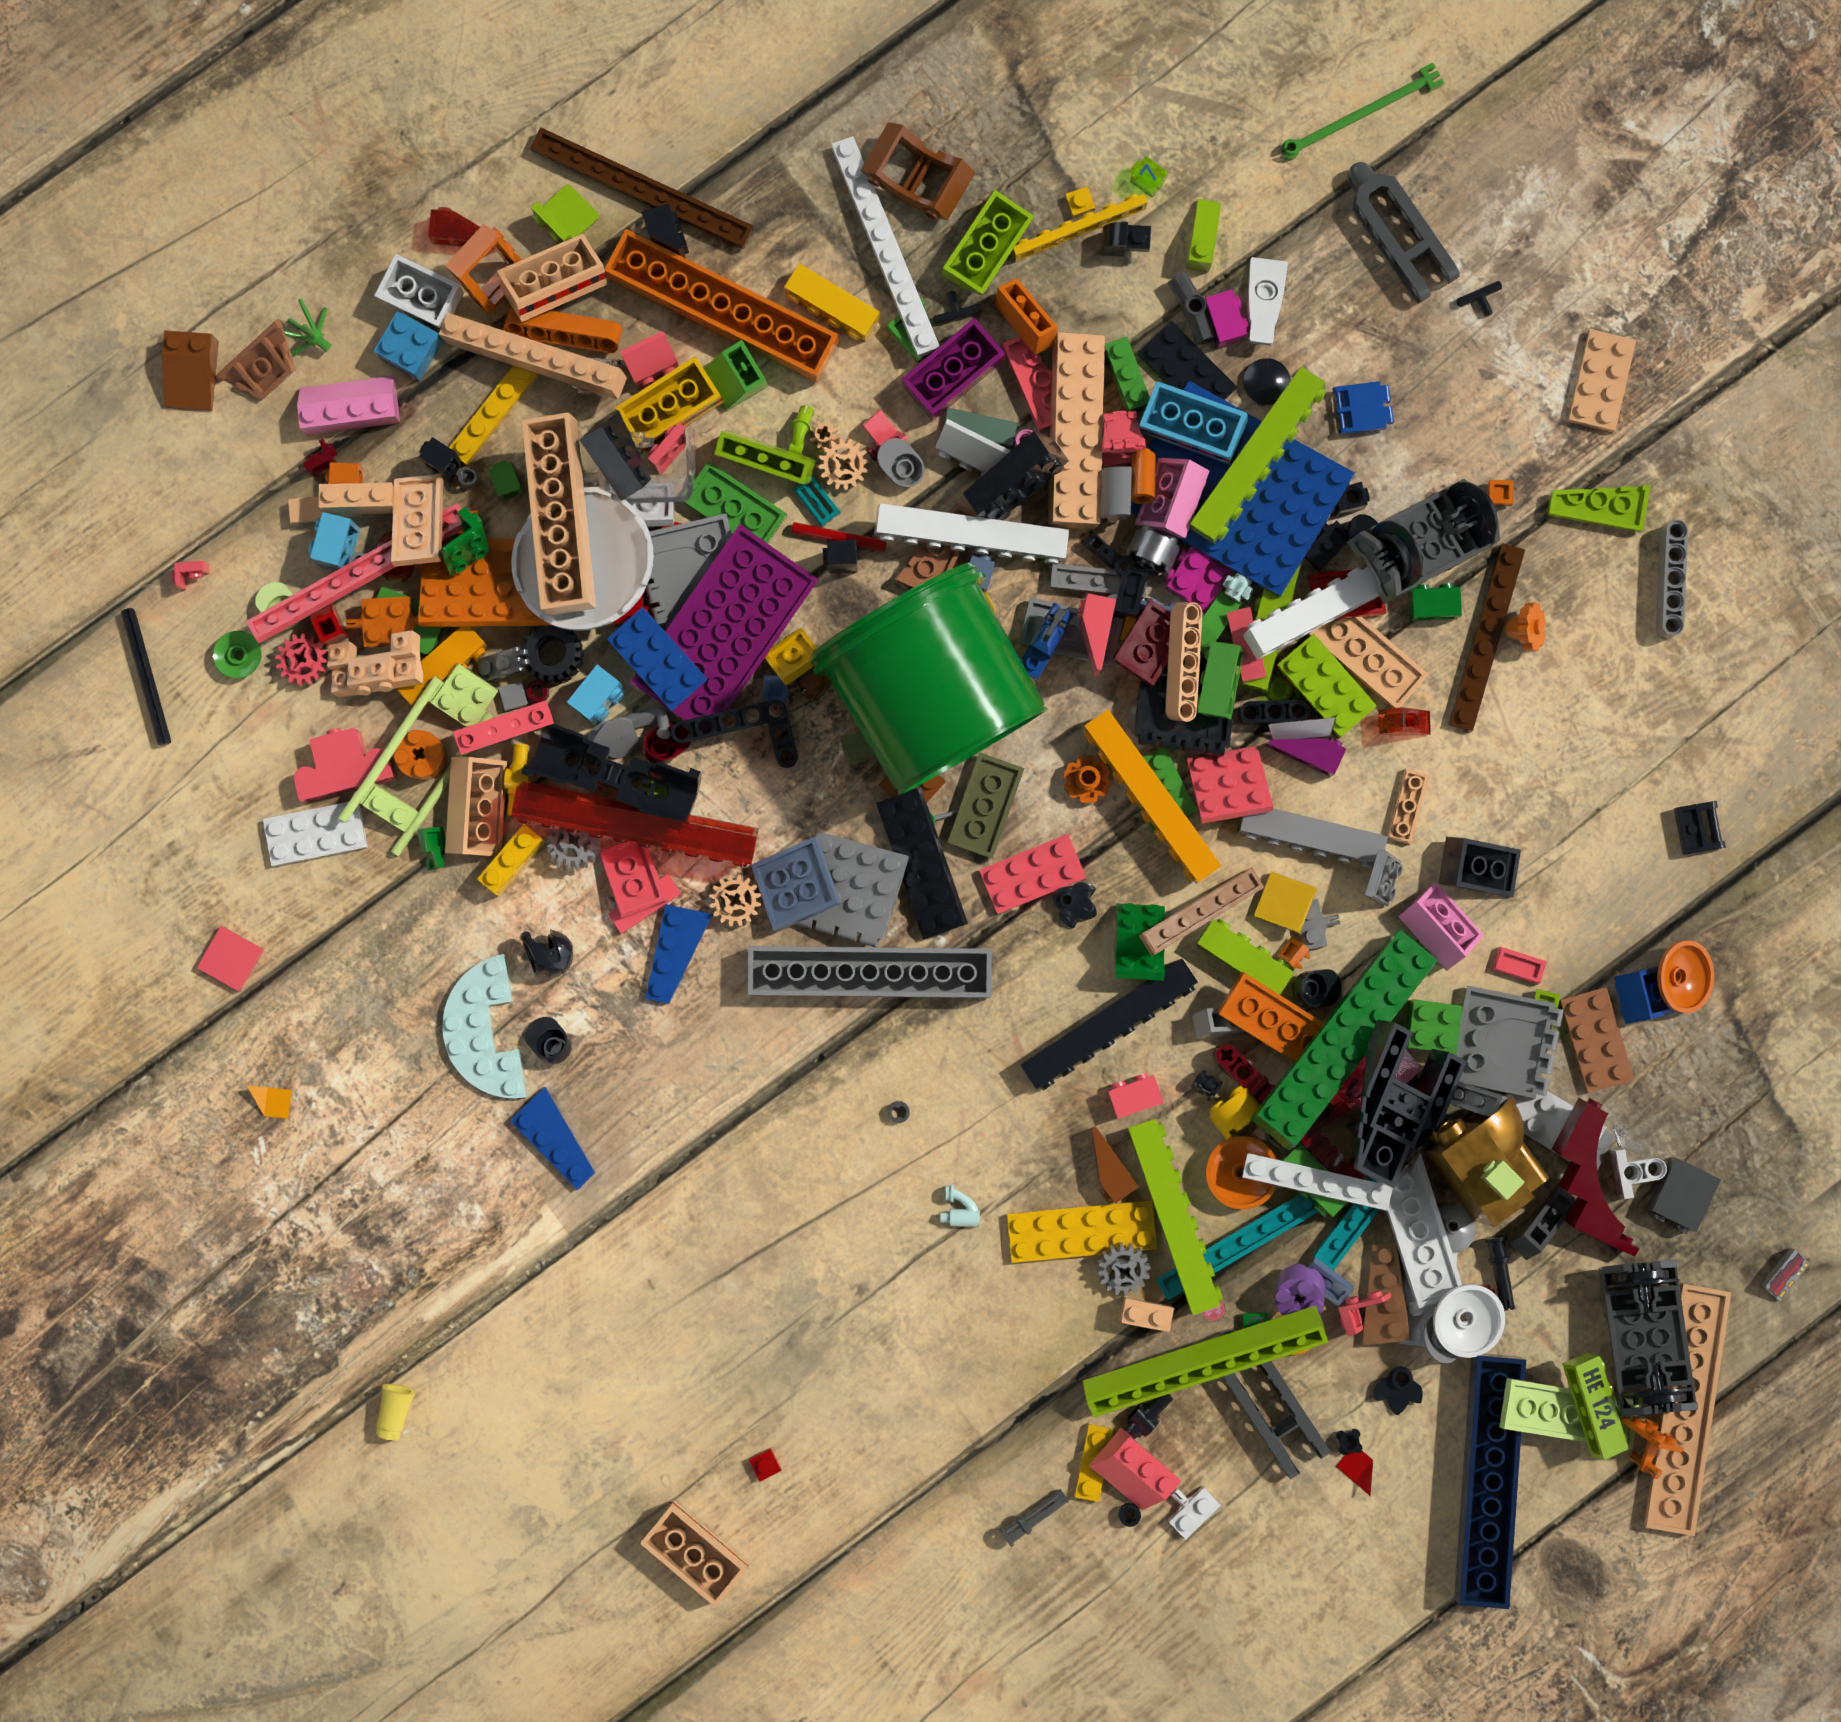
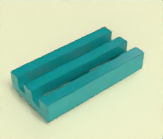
[793,475,841,527]

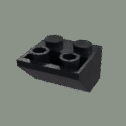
[642,203,689,258]

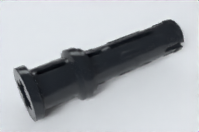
[1485,1235,1516,1311]

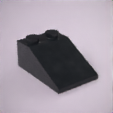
[1438,837,1521,897]

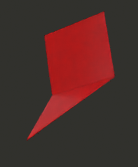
[1336,1451,1373,1497]

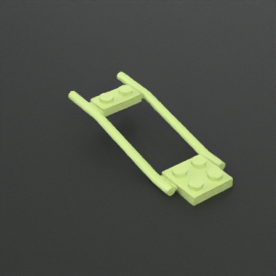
[338,663,498,856]

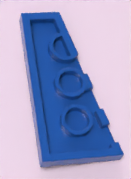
[645,904,713,1004]
[510,1087,596,1190]

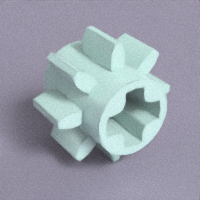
[1223,573,1254,603]

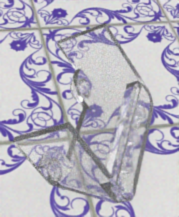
[595,428,696,503]

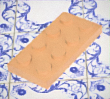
[1567,329,1636,433]
[391,474,444,567]

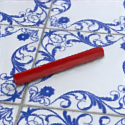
[791,522,887,552]

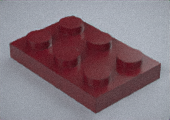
[1112,599,1171,686]

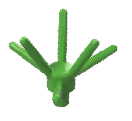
[284,299,332,357]

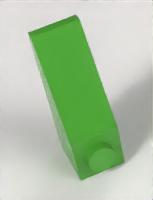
[1200,588,1243,658]

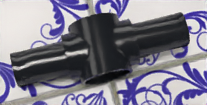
[1124,1394,1173,1439]

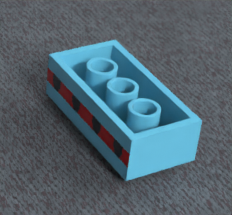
[1139,381,1248,465]

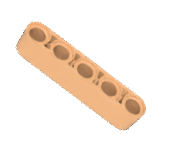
[1166,602,1202,722]

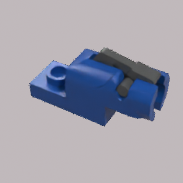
[1021,603,1074,680]

